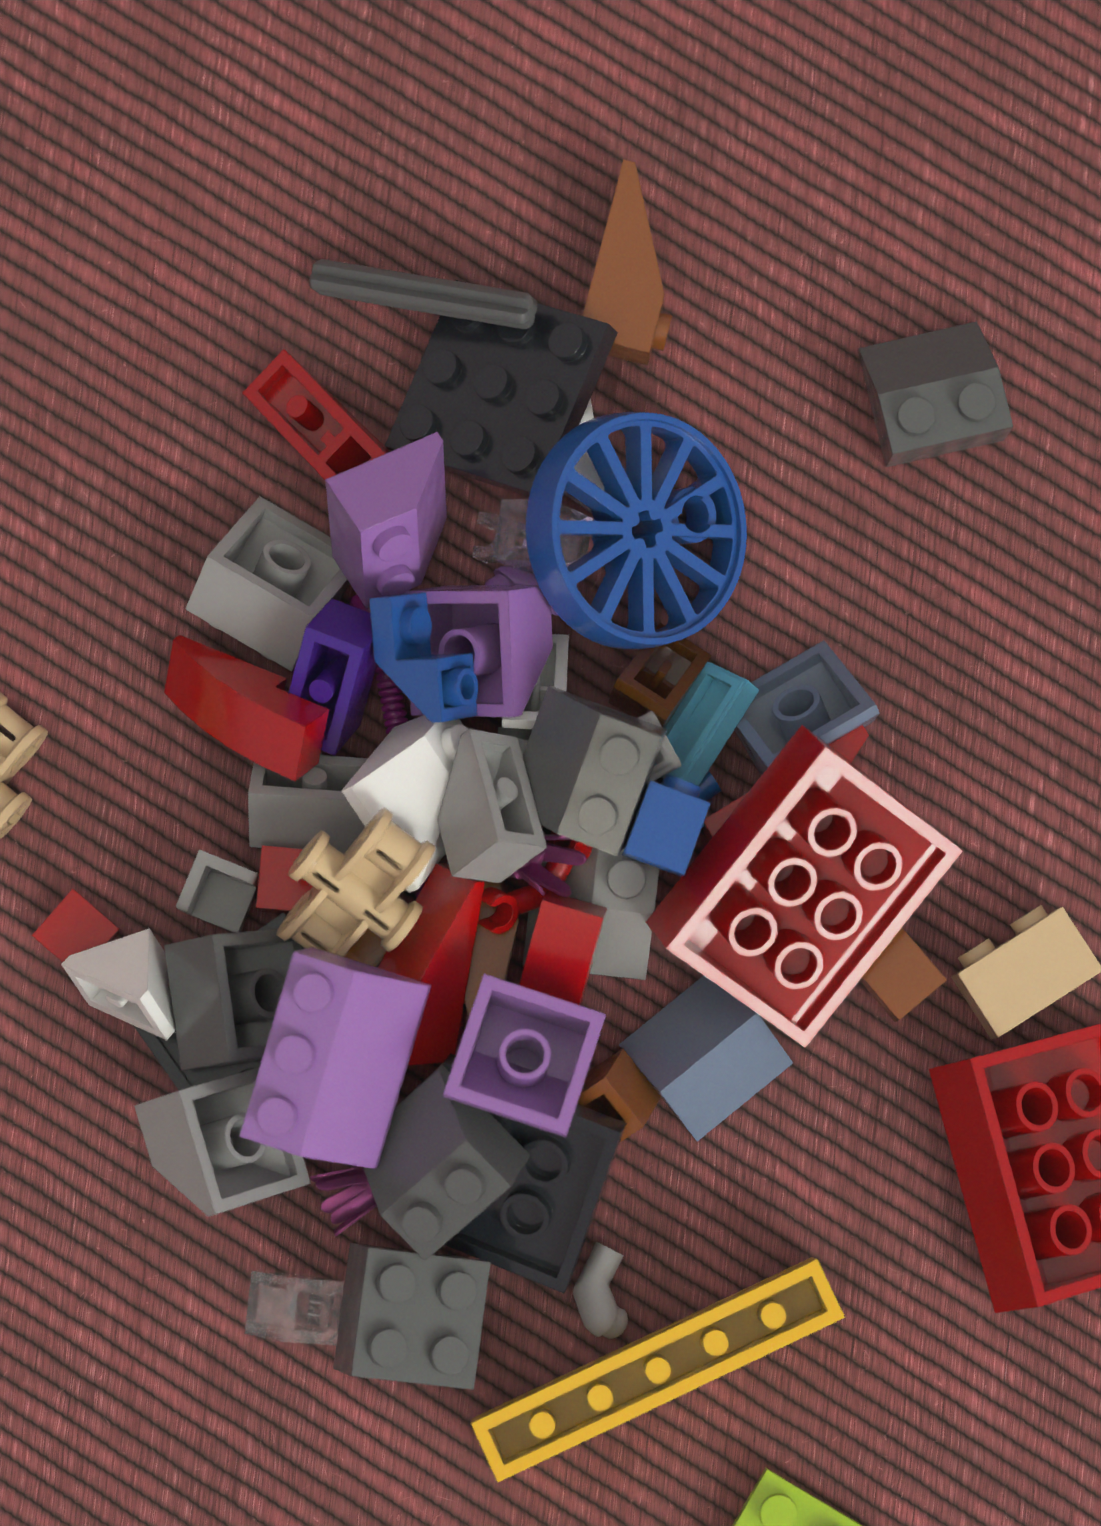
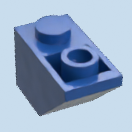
[622,775,710,877]

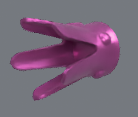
[510,834,587,897]
[310,1165,377,1237]

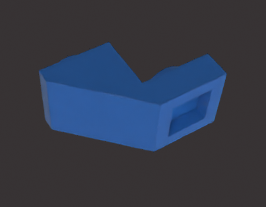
[369,592,478,723]

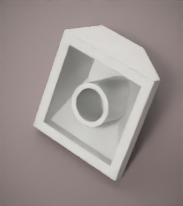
[341,715,468,893]

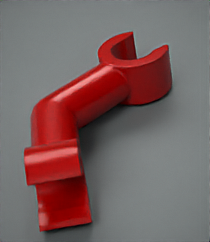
[478,831,593,934]

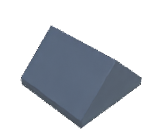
[734,640,880,776]
[619,976,793,1141]

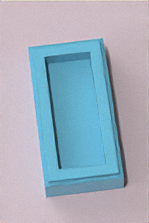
[654,662,759,786]

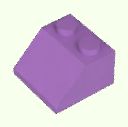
[325,432,447,608]
[405,585,553,717]
[443,974,606,1137]

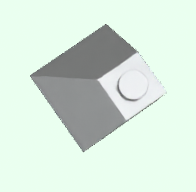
[523,847,659,980]
[134,1067,311,1217]

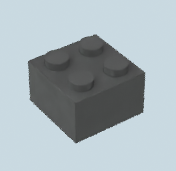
[333,1243,490,1390]

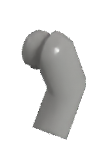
[573,1242,628,1339]

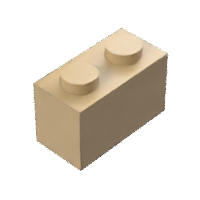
[951,905,1101,1039]

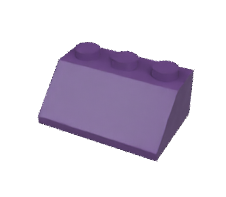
[239,947,431,1169]

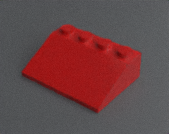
[645,725,963,1048]
[929,1023,1101,1313]

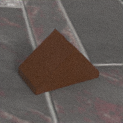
[608,623,712,728]

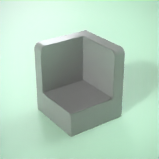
[176,849,259,933]

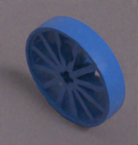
[526,412,747,649]

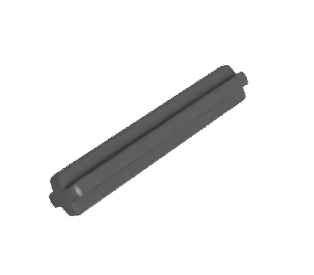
[309,259,537,329]

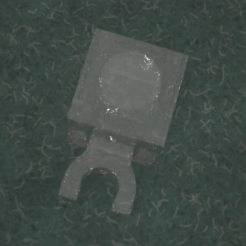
[472,499,593,574]
[244,1271,344,1346]

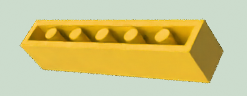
[471,1257,845,1482]

